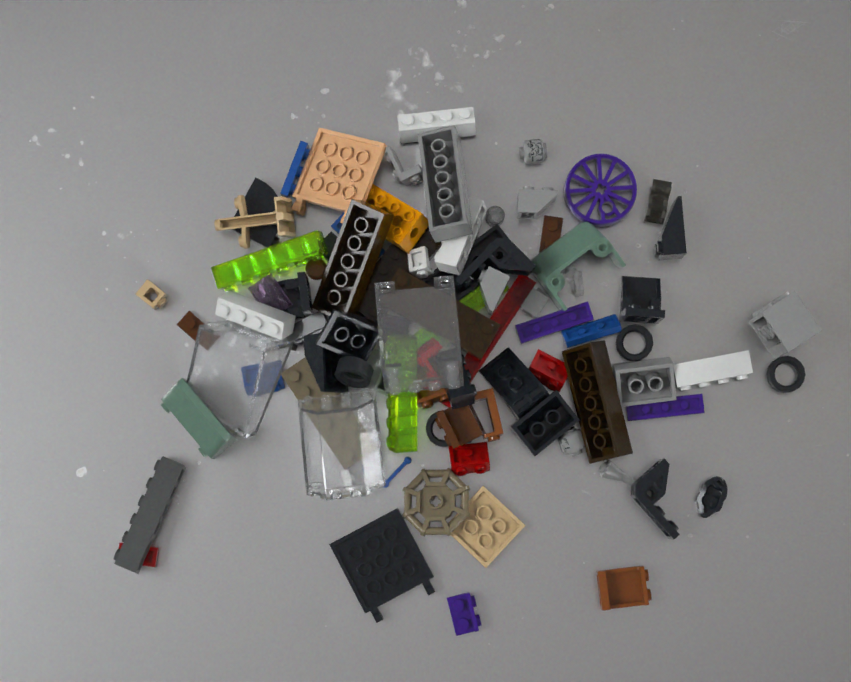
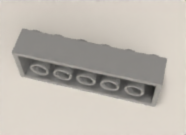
[418,125,473,243]

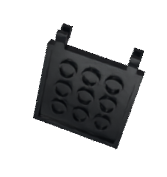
[329,508,435,623]

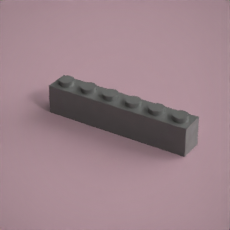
[113,456,186,574]

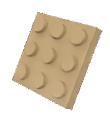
[448,486,526,568]

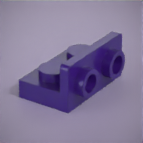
[447,592,482,636]

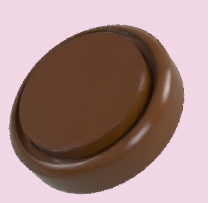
[305,258,327,280]

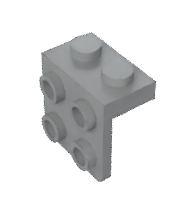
[385,146,423,186]

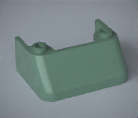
[531,222,626,311]
[161,378,238,459]

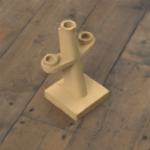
[214,195,296,249]

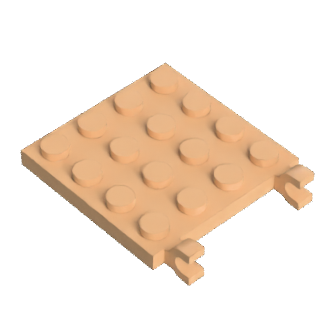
[291,128,387,224]

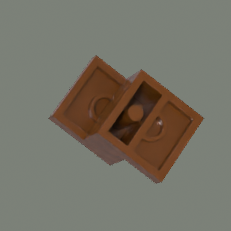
[435,405,486,449]

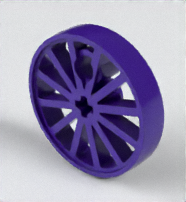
[564,154,637,227]

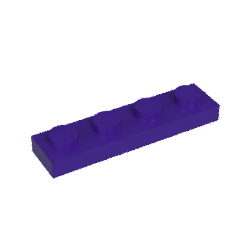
[515,301,594,344]
[626,394,705,421]

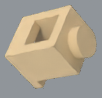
[135,279,167,310]

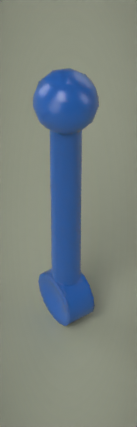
[381,457,412,488]

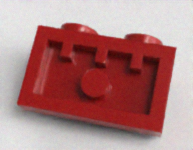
[529,349,568,392]
[449,442,490,476]

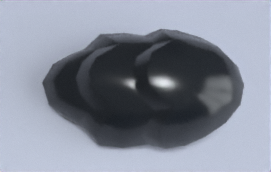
[696,476,728,518]

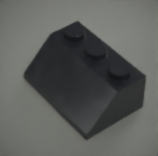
[511,390,580,457]

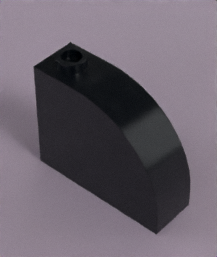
[231,177,280,251]

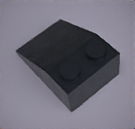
[654,196,687,260]
[315,309,383,361]
[304,333,349,394]

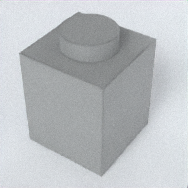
[520,288,549,319]

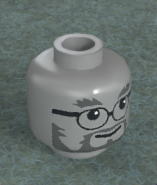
[519,139,547,164]
[558,426,585,457]

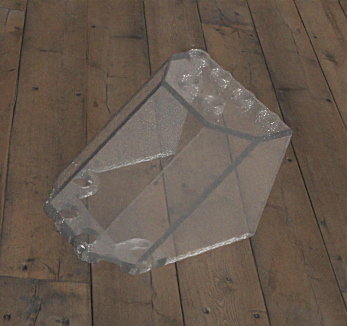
[298,390,386,501]

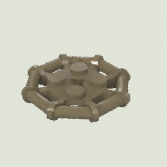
[402,468,470,537]

